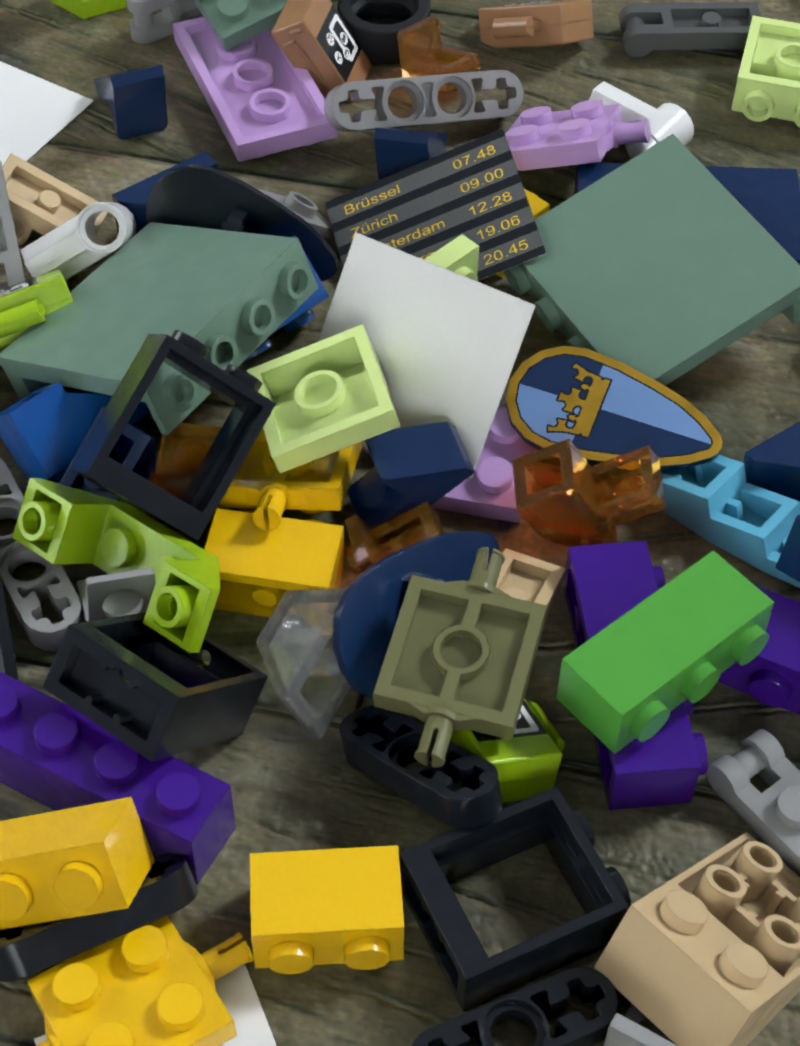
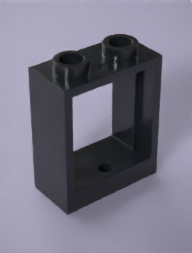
[70,330,276,541]
[43,612,268,762]
[399,786,631,1011]

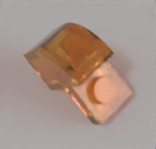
[512,439,666,547]

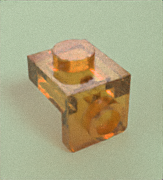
[397,17,481,94]
[149,423,222,499]
[344,501,444,575]

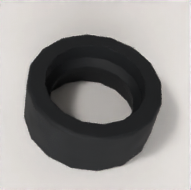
[337,0,431,64]

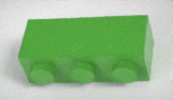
[556,550,774,754]

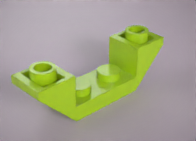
[12,478,221,653]

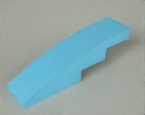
[607,454,800,588]

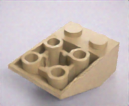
[594,832,800,1046]

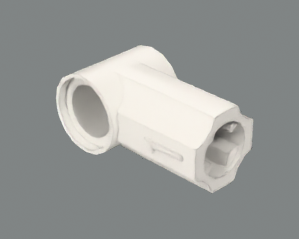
[589,81,694,159]
[20,202,136,281]

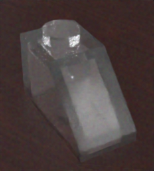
[256,588,351,739]

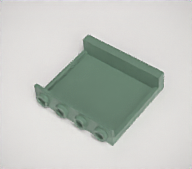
[504,134,800,386]
[0,222,318,435]

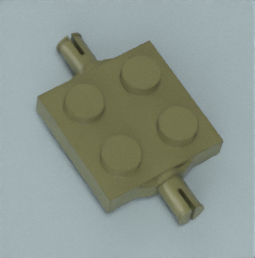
[373,547,547,768]

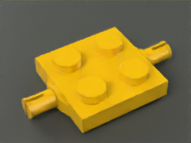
[217,428,362,531]
[27,915,254,1046]

